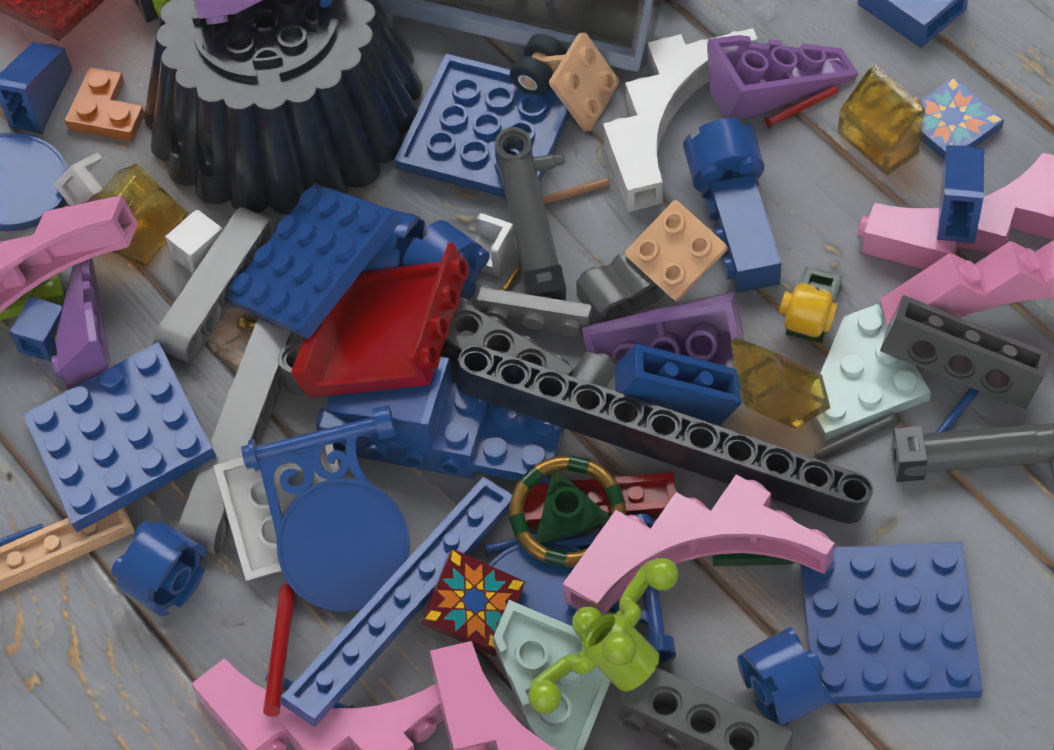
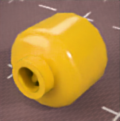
[778,283,838,338]

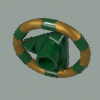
[509,455,626,568]

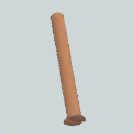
[543,177,610,205]

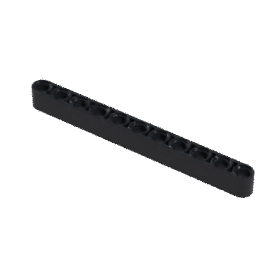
[455,345,873,524]

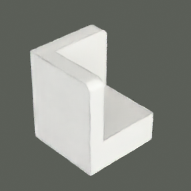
[54,152,106,206]
[165,210,223,274]
[475,213,515,277]

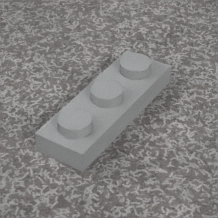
[477,287,593,337]

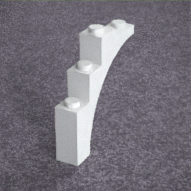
[603,28,758,212]

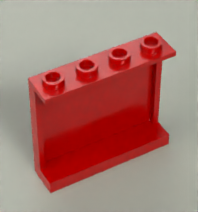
[291,242,469,398]

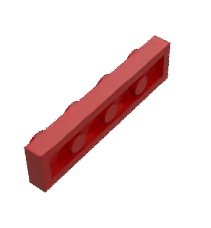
[524,472,676,527]

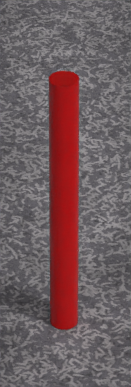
[263,584,295,717]

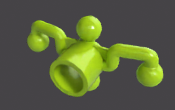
[528,558,679,714]

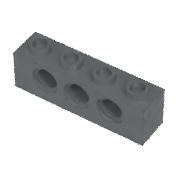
[880,295,1049,409]
[440,297,574,397]
[618,667,793,750]

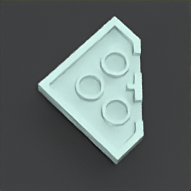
[807,304,931,441]
[492,600,611,750]

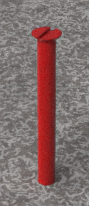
[764,85,838,129]

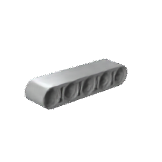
[153,207,277,363]

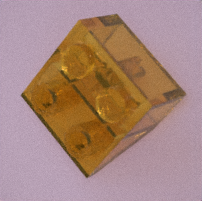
[838,64,926,176]
[94,164,188,267]
[730,338,831,429]

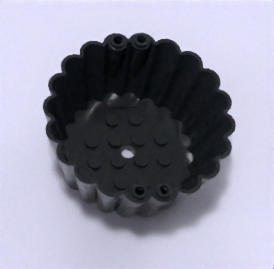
[144,0,423,215]

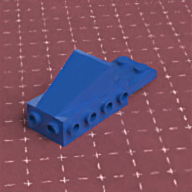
[316,357,565,484]

